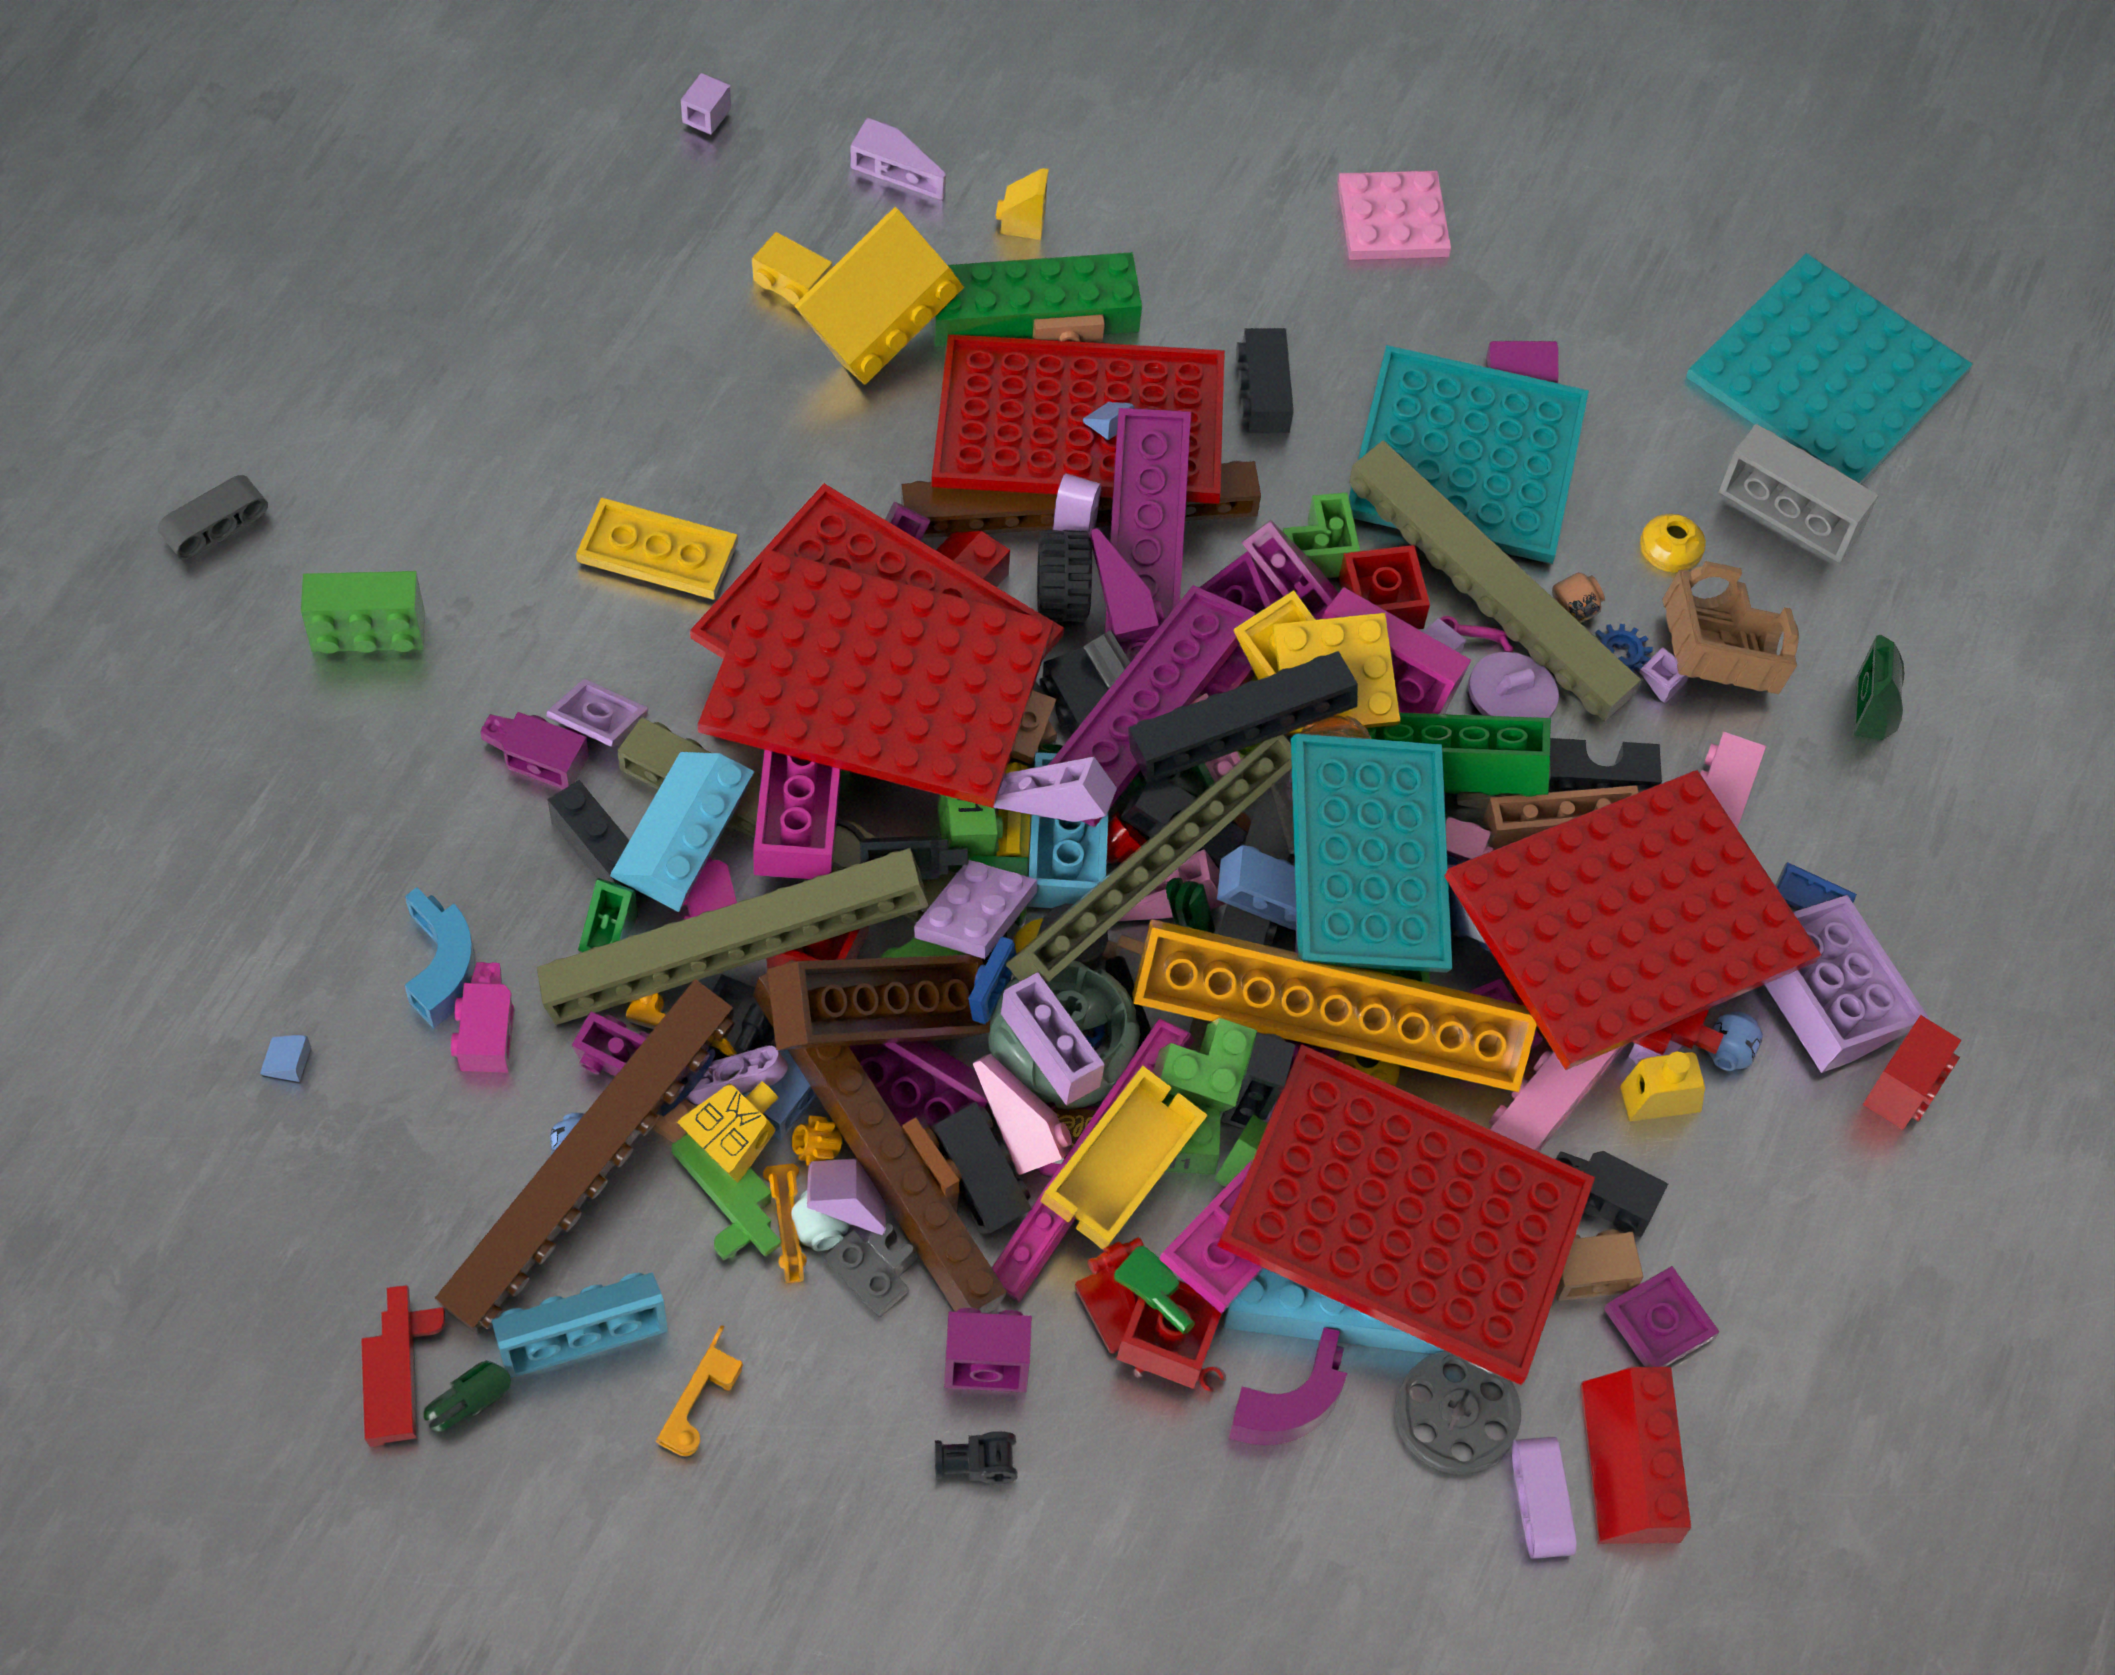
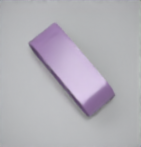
[1053,473,1101,538]
[1512,1437,1576,1559]

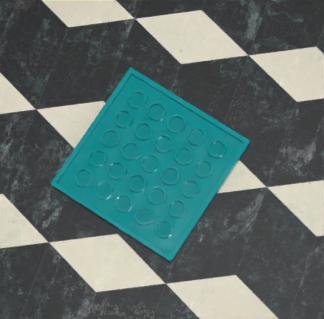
[1686,253,1973,484]
[1349,345,1589,564]

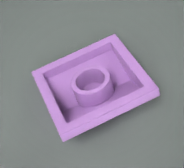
[546,679,648,747]
[807,1159,886,1235]

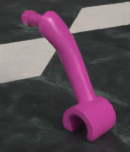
[1440,616,1514,652]

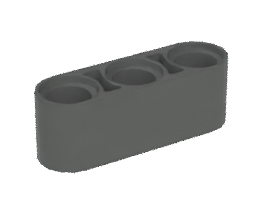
[158,475,268,559]

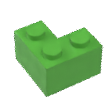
[1283,492,1360,578]
[1153,1018,1257,1112]

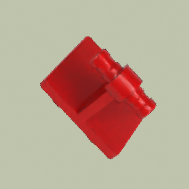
[1075,1237,1144,1353]

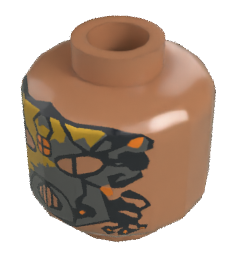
[1552,572,1605,623]

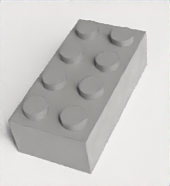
[1719,424,1879,563]

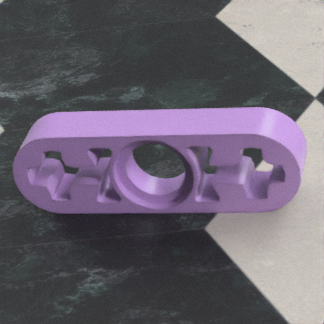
[686,1046,788,1105]

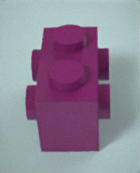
[571,1011,649,1076]

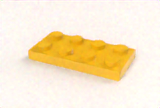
[576,497,738,600]

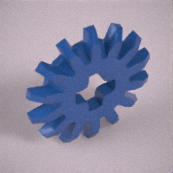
[1595,624,1653,673]

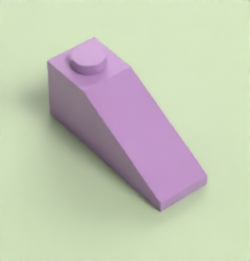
[850,118,946,201]
[994,757,1117,822]

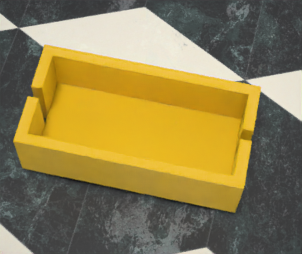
[1040,1066,1207,1250]

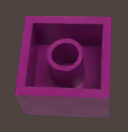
[944,1308,1032,1392]

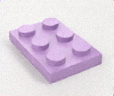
[914,860,1037,959]

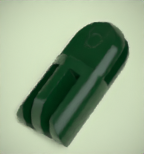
[1166,878,1215,934]
[423,1360,511,1432]

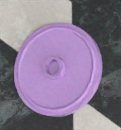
[1468,652,1559,718]

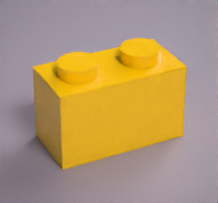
[752,232,833,305]

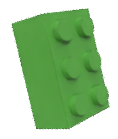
[301,571,425,654]

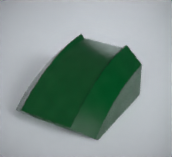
[1854,634,1905,740]

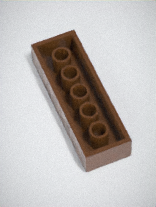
[767,955,990,1050]

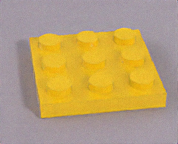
[1273,613,1400,736]

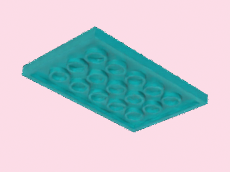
[1291,734,1452,973]

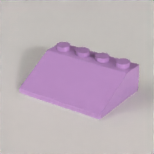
[1765,895,1930,1073]

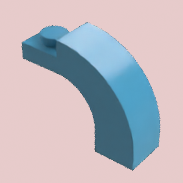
[404,887,476,1028]

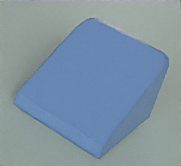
[1083,402,1134,440]
[260,1035,311,1082]

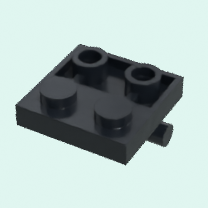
[710,974,776,1059]

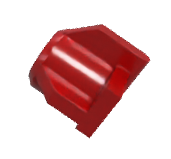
[1106,811,1148,864]

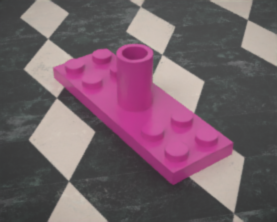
[1159,1159,1264,1313]

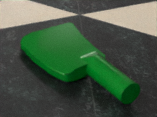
[1114,1246,1195,1334]

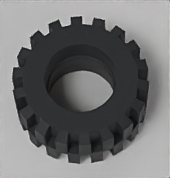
[1037,530,1092,622]

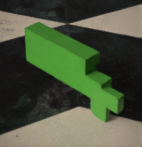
[672,1134,782,1260]

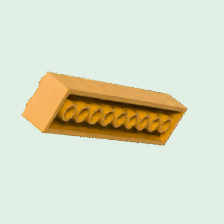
[1132,919,1537,1092]

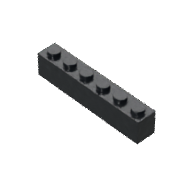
[1128,651,1358,784]

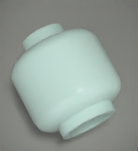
[791,1191,849,1251]

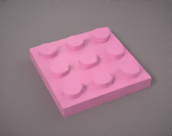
[1337,171,1451,260]

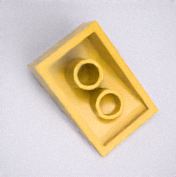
[1233,590,1315,680]

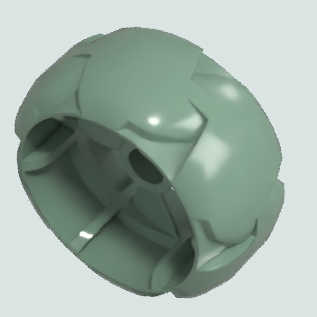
[988,960,1140,1110]

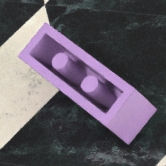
[1001,972,1105,1105]

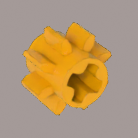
[792,1116,842,1166]

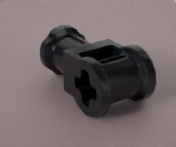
[935,1431,1018,1484]

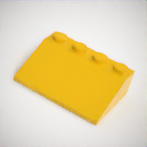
[794,207,964,385]

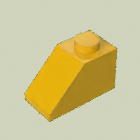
[996,168,1049,240]

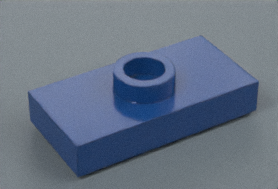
[1775,862,1857,910]
[969,937,1016,1024]

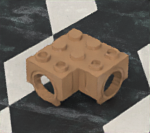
[1662,561,1799,694]

